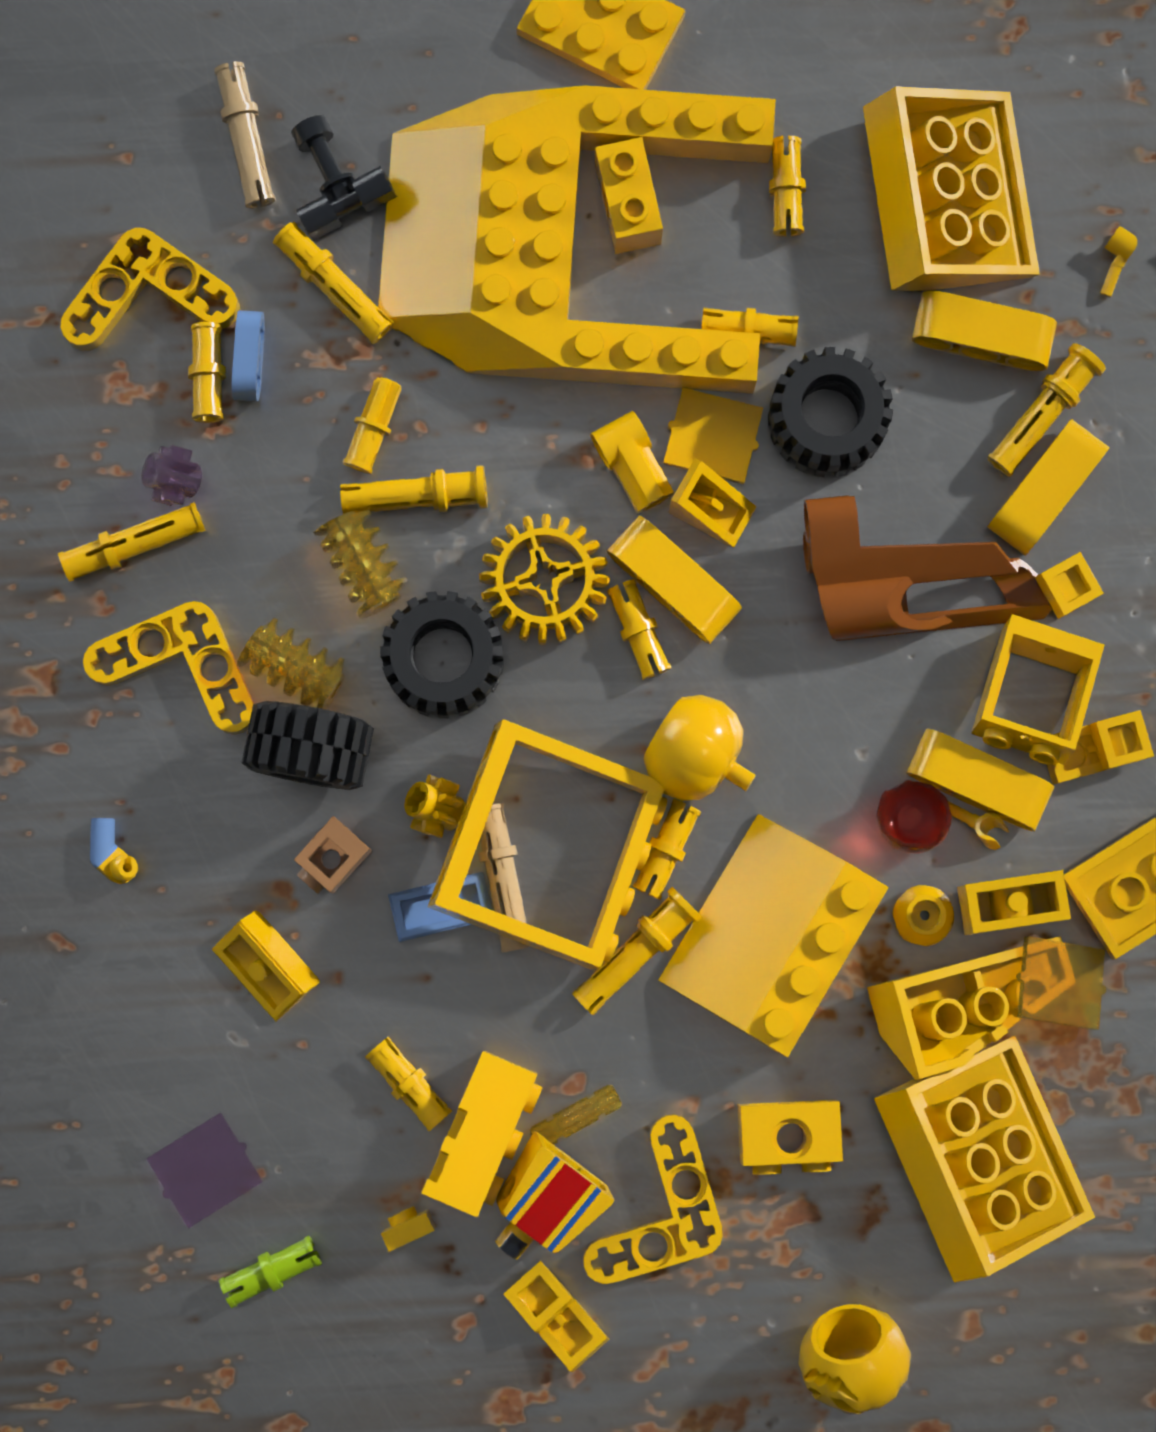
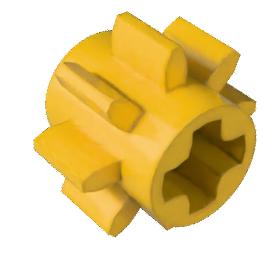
[404,774,465,838]

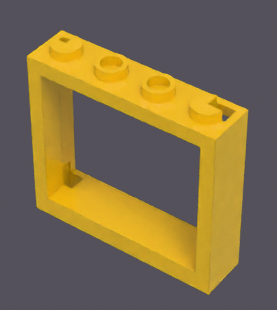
[427,719,667,970]

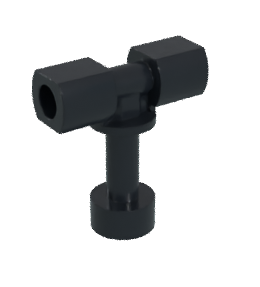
[291,115,397,241]

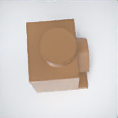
[294,816,373,894]

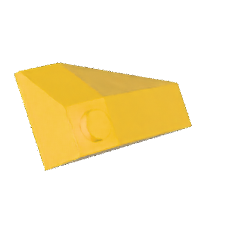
[867,936,1074,1080]

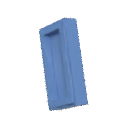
[388,871,492,942]

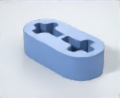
[232,310,265,401]

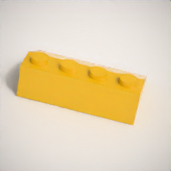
[863,86,1040,291]
[658,814,889,1058]
[874,1035,1095,1282]

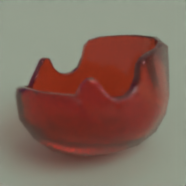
[876,780,952,854]

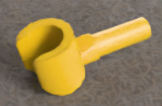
[1100,227,1137,297]
[941,800,1009,850]

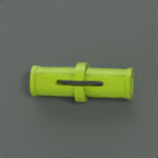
[219,1235,322,1308]

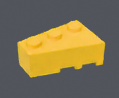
[421,1050,543,1217]

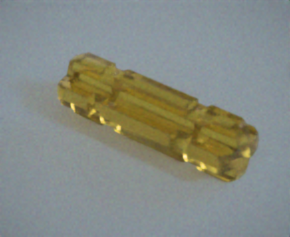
[530,1085,622,1145]

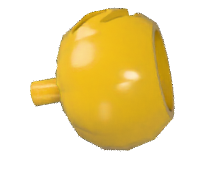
[643,695,756,801]
[798,1304,911,1414]

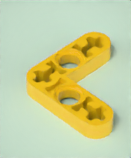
[60,228,240,351]
[83,601,254,735]
[583,1114,723,1284]

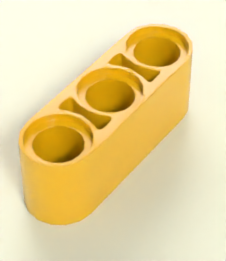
[912,291,1057,371]
[987,418,1110,556]
[606,515,742,644]
[906,728,1055,832]

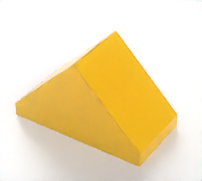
[668,459,757,548]

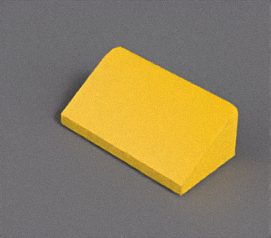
[212,911,320,1022]

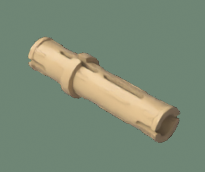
[214,61,276,209]
[478,803,530,953]

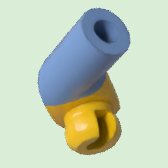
[90,818,138,884]

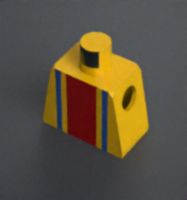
[495,1131,615,1260]

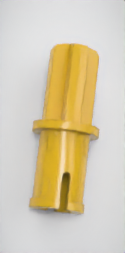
[342,378,401,474]

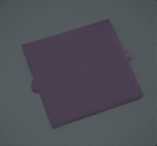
[147,1113,263,1228]

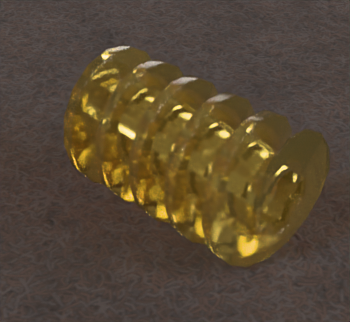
[313,510,408,619]
[237,617,345,710]

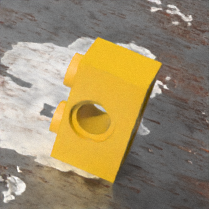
[595,137,663,254]
[957,870,1071,935]
[737,1100,843,1175]

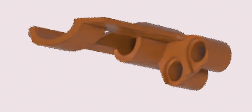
[803,495,1052,641]

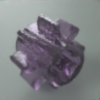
[141,445,202,506]

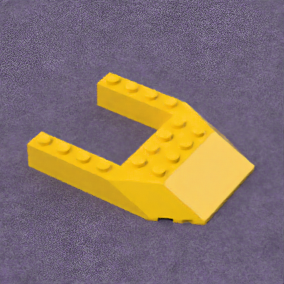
[378,85,776,394]

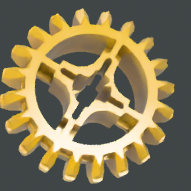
[479,514,610,645]

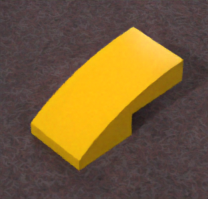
[1046,710,1154,785]
[504,1261,610,1373]

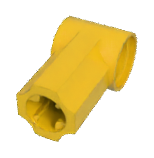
[590,411,674,514]

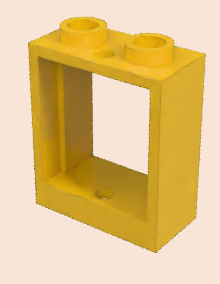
[971,614,1105,765]

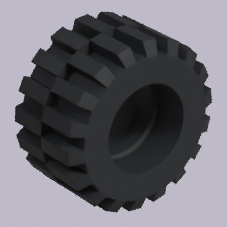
[768,347,893,477]
[380,591,504,718]
[241,701,374,790]

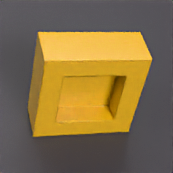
[1035,552,1104,619]
[381,1206,436,1252]

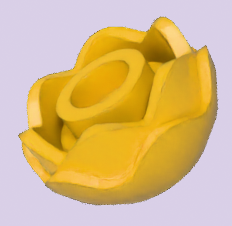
[893,885,954,946]

